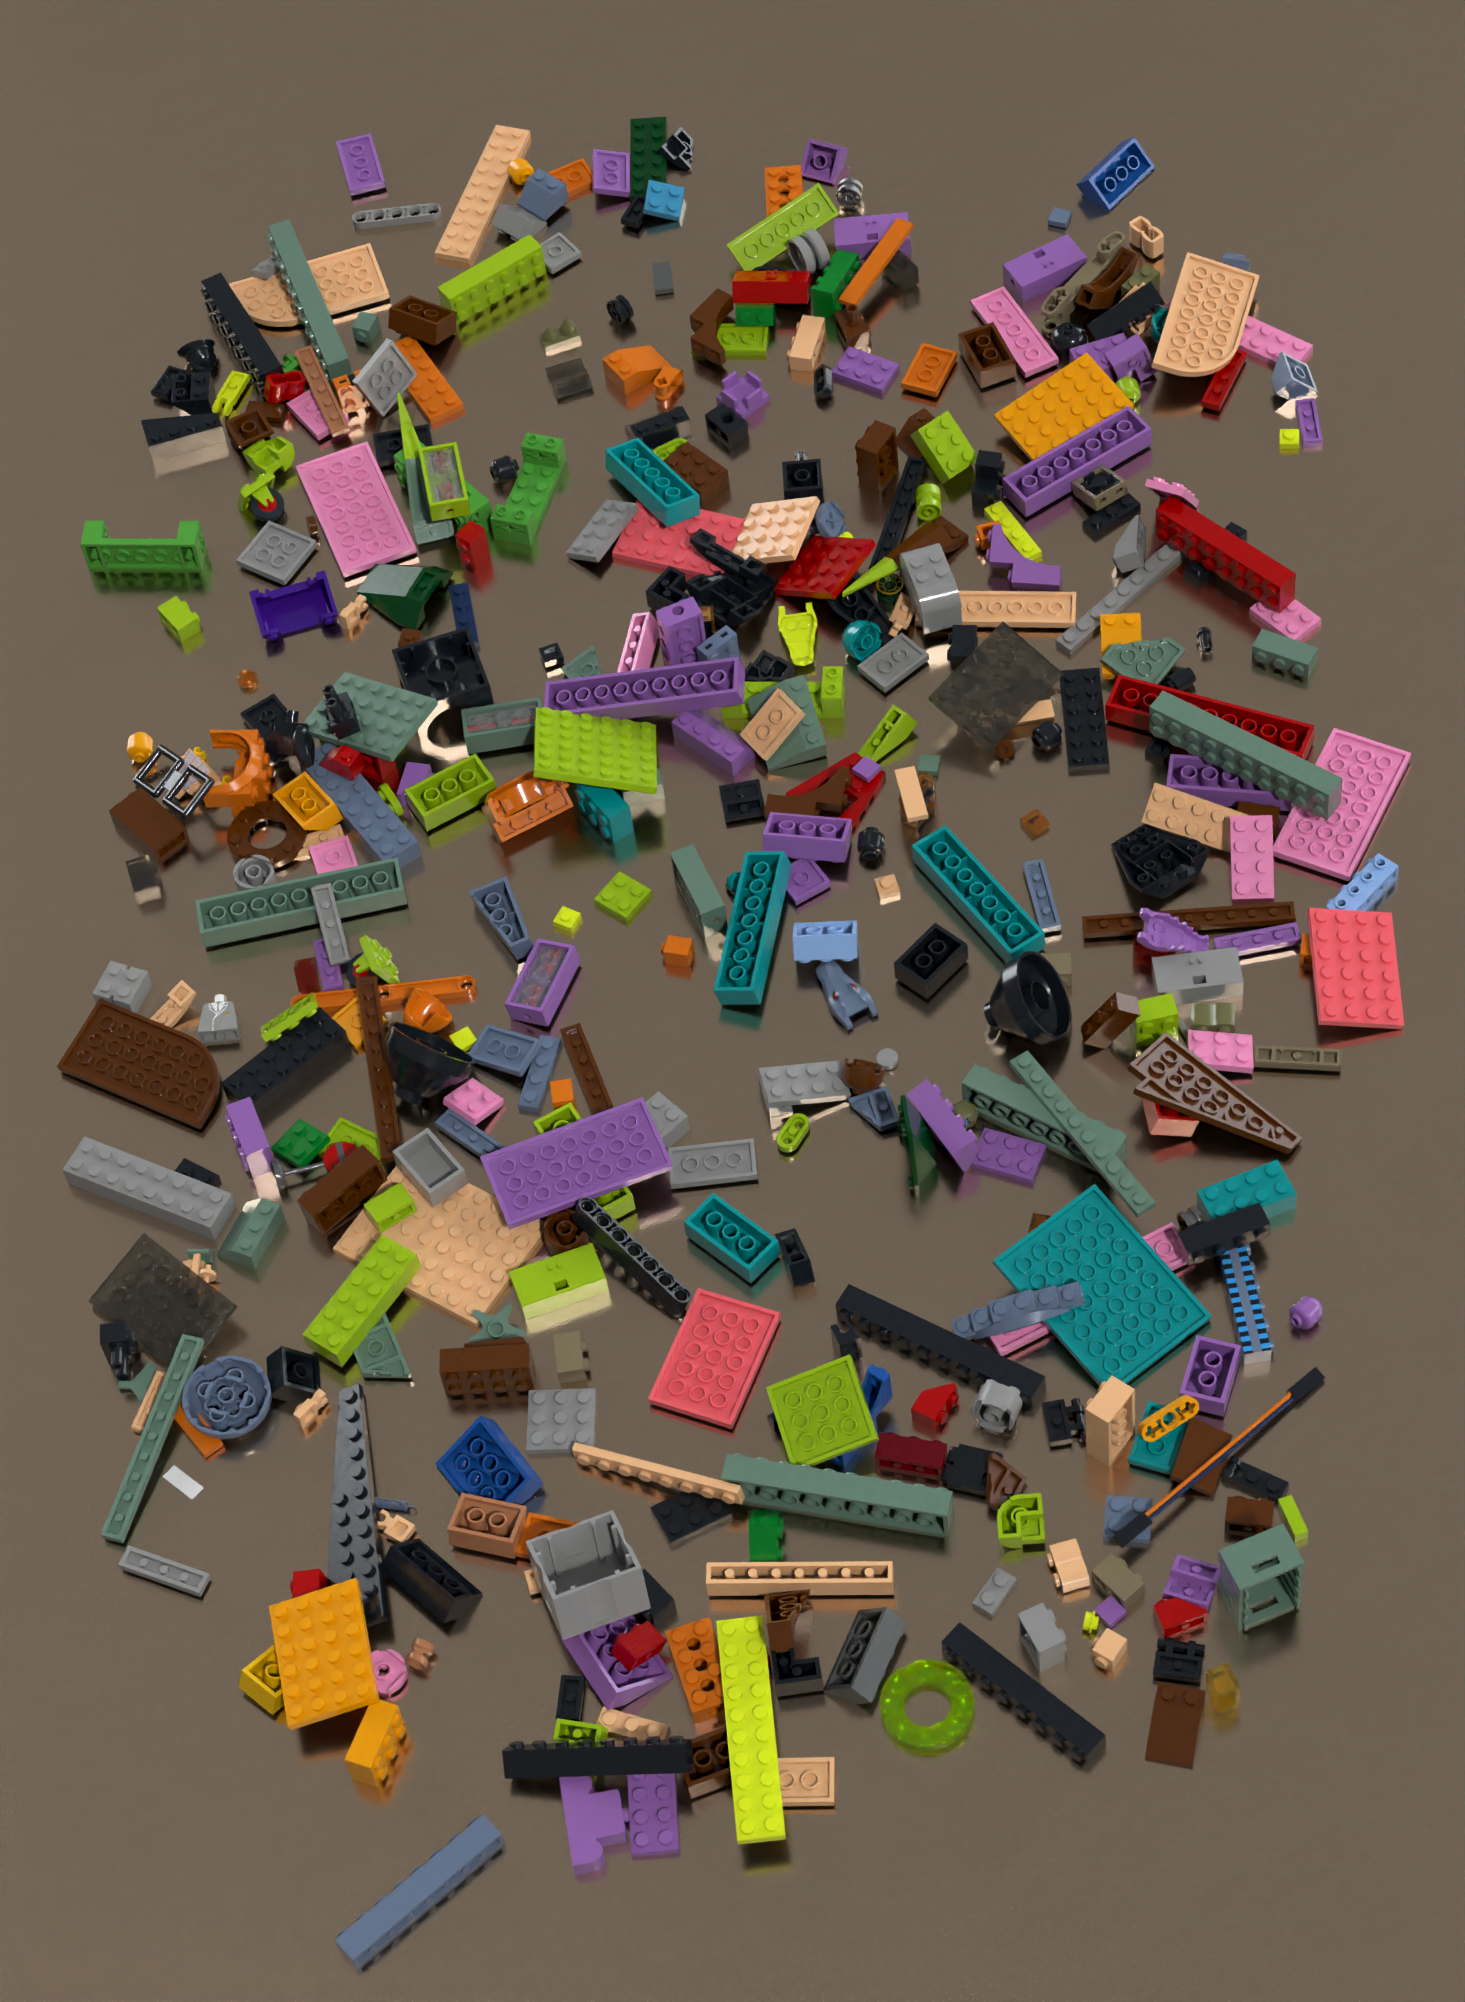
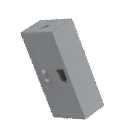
[1152,947,1244,1005]

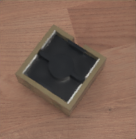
[1071,464,1128,511]

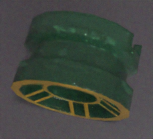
[876,574,904,605]

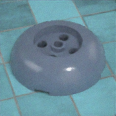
[182,1356,272,1439]

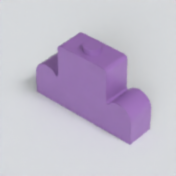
[559,1776,630,1875]

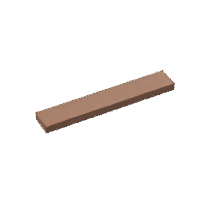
[294,345,350,437]

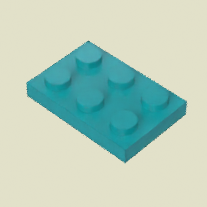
[1128,1401,1188,1475]

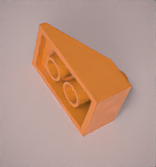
[602,345,672,396]

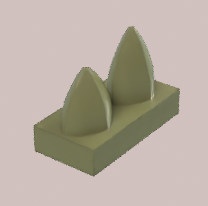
[539,319,581,352]

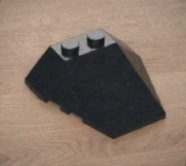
[685,571,778,628]

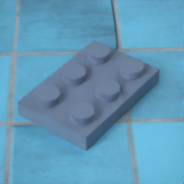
[468,1024,542,1077]

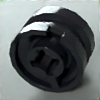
[606,295,634,325]

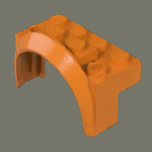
[481,771,574,843]

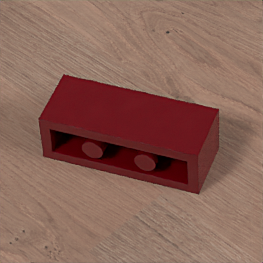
[874,1432,948,1478]

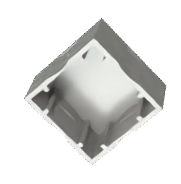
[526,1510,651,1640]

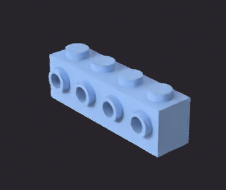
[1325,853,1399,911]

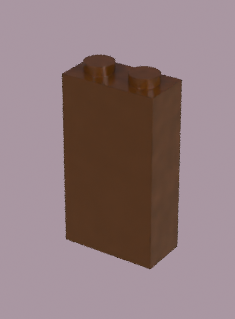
[109,787,189,863]

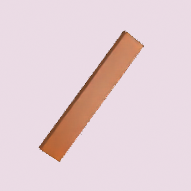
[839,218,914,306]

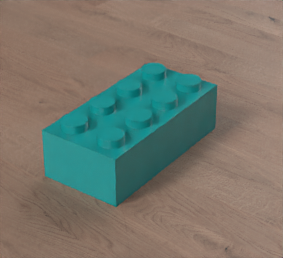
[1196,1160,1297,1222]
[684,1193,780,1283]

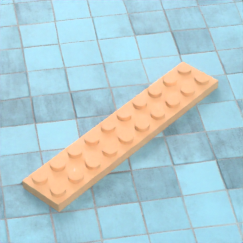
[434,125,531,264]

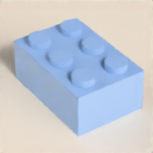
[793,920,858,963]

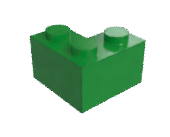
[748,1510,784,1562]

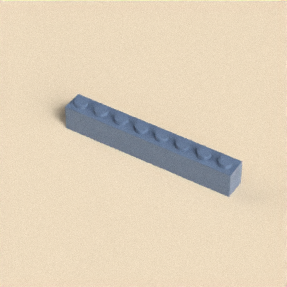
[335,1814,504,1969]

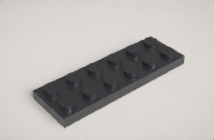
[1059,668,1110,772]

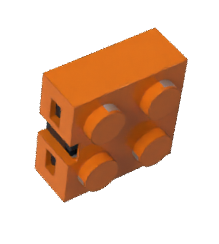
[332,369,371,414]

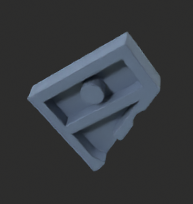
[848,1086,899,1132]

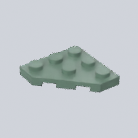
[1100,637,1186,685]

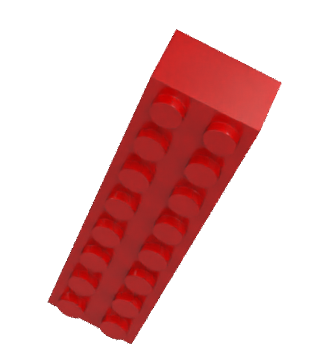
[1156,495,1296,614]

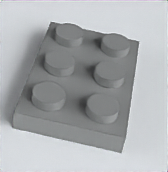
[857,632,929,693]

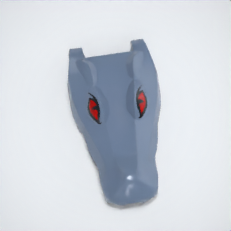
[816,960,879,1031]

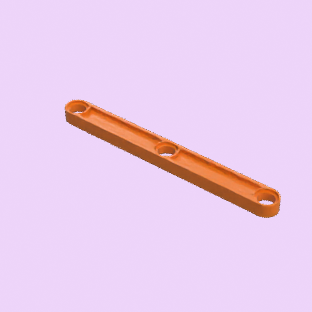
[290,975,477,1013]

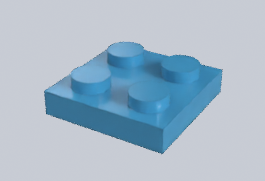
[643,180,684,221]

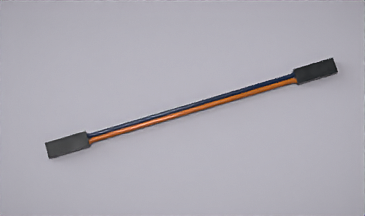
[1113,1367,1326,1548]

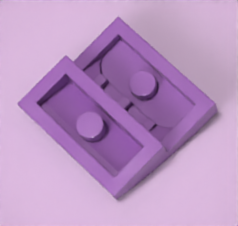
[1162,1554,1220,1612]

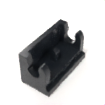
[830,1322,863,1363]

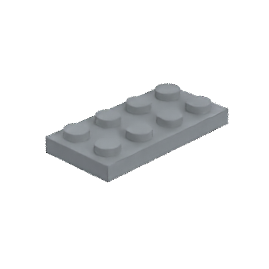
[566,499,639,562]
[757,1060,851,1108]
[668,1138,758,1189]

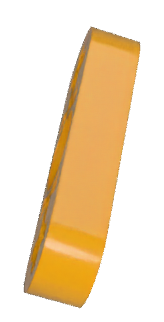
[1138,1395,1199,1442]

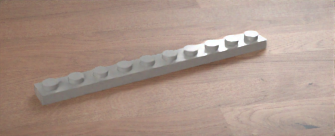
[1056,543,1186,655]

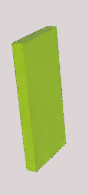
[691,323,769,356]

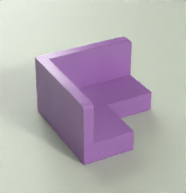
[1104,334,1157,381]

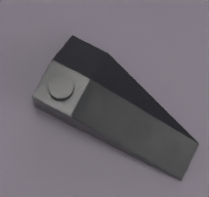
[825,574,901,645]

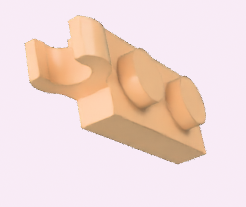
[888,592,914,637]

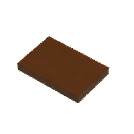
[1169,1417,1233,1497]

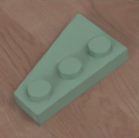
[561,645,602,679]

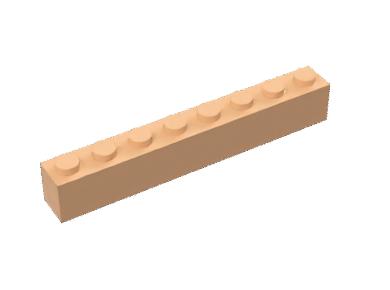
[706,1561,894,1596]

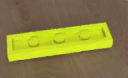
[984,501,1042,561]

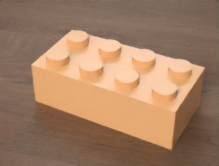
[1084,1376,1135,1466]

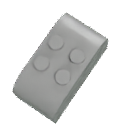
[899,543,962,634]

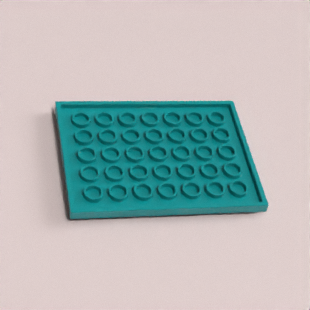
[992,1184,1212,1386]

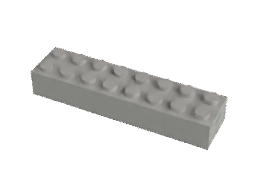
[63,1136,236,1241]

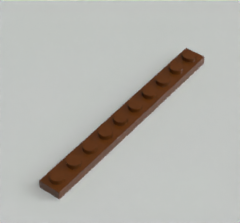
[1082,901,1296,938]
[355,976,401,1162]

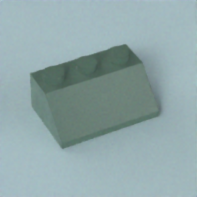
[216,1198,285,1270]

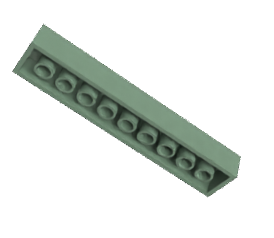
[267,219,352,388]
[1149,691,1342,820]
[195,857,408,948]
[721,1454,954,1537]

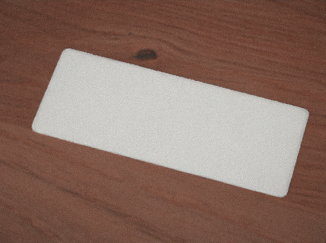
[163,1465,203,1500]

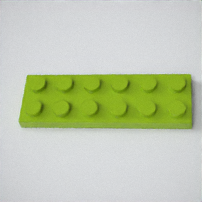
[726,183,840,271]

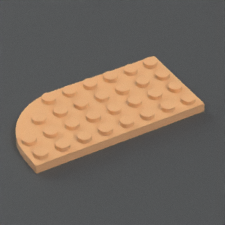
[229,243,390,327]
[1151,252,1260,377]

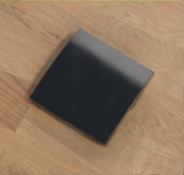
[719,779,765,822]

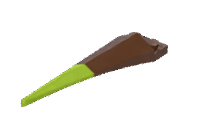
[842,515,969,597]

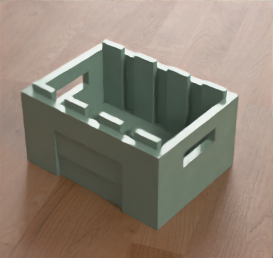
[1217,1524,1305,1631]

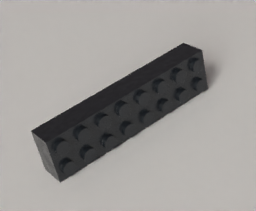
[200,273,284,395]

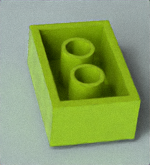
[910,410,977,484]

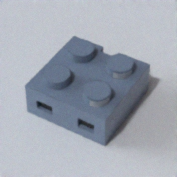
[696,625,740,662]

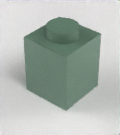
[352,311,381,344]

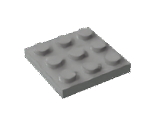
[352,338,418,417]
[236,521,318,585]
[526,1388,597,1454]

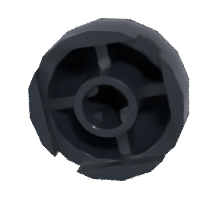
[1050,322,1088,360]

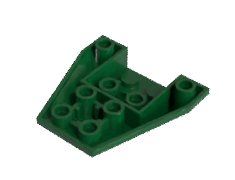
[357,564,453,630]
[897,1095,938,1197]

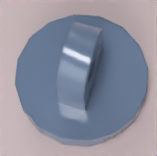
[809,501,846,538]

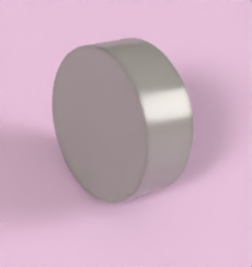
[877,1048,898,1070]

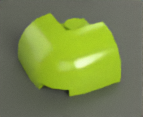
[242,436,295,475]
[997,1493,1045,1549]

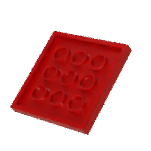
[775,535,876,599]

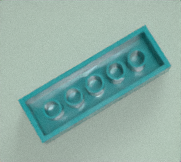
[605,438,700,527]

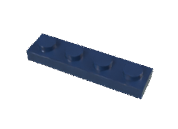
[449,582,480,647]

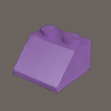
[801,139,848,184]

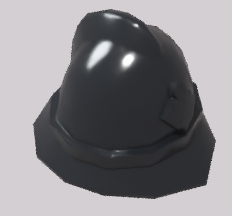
[177,339,217,372]

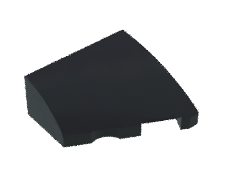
[657,126,693,171]
[745,649,796,682]

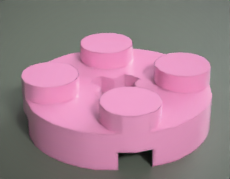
[371,1649,408,1697]

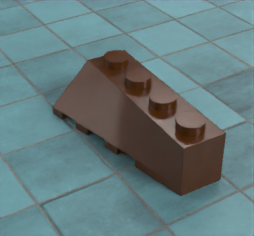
[764,1589,811,1653]

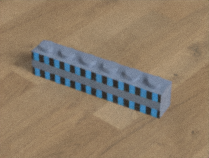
[1218,1243,1275,1365]

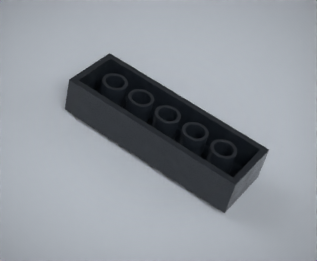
[221,1007,350,1116]

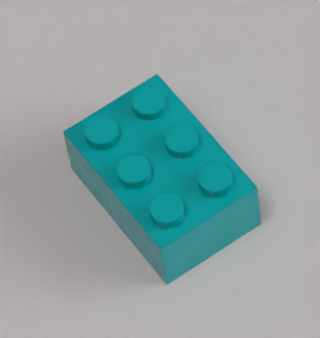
[575,783,634,843]

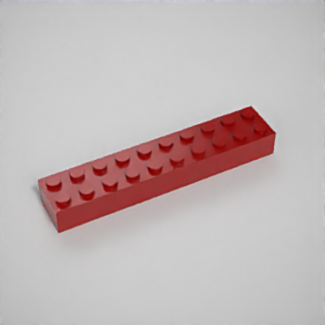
[1105,675,1315,760]

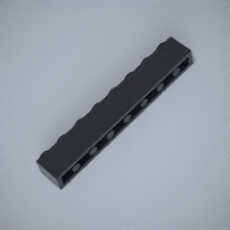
[941,1622,1106,1765]
[502,1735,694,1779]

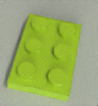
[260,992,318,1042]

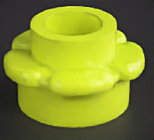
[1082,1610,1099,1633]

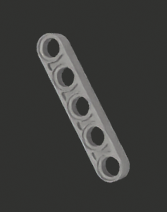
[352,203,442,229]

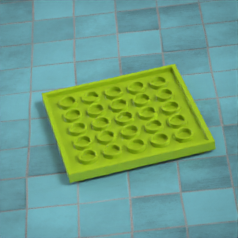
[533,707,657,794]

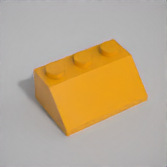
[272,771,343,831]

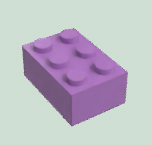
[1069,333,1136,382]
[225,1097,274,1178]
[1179,1335,1241,1417]

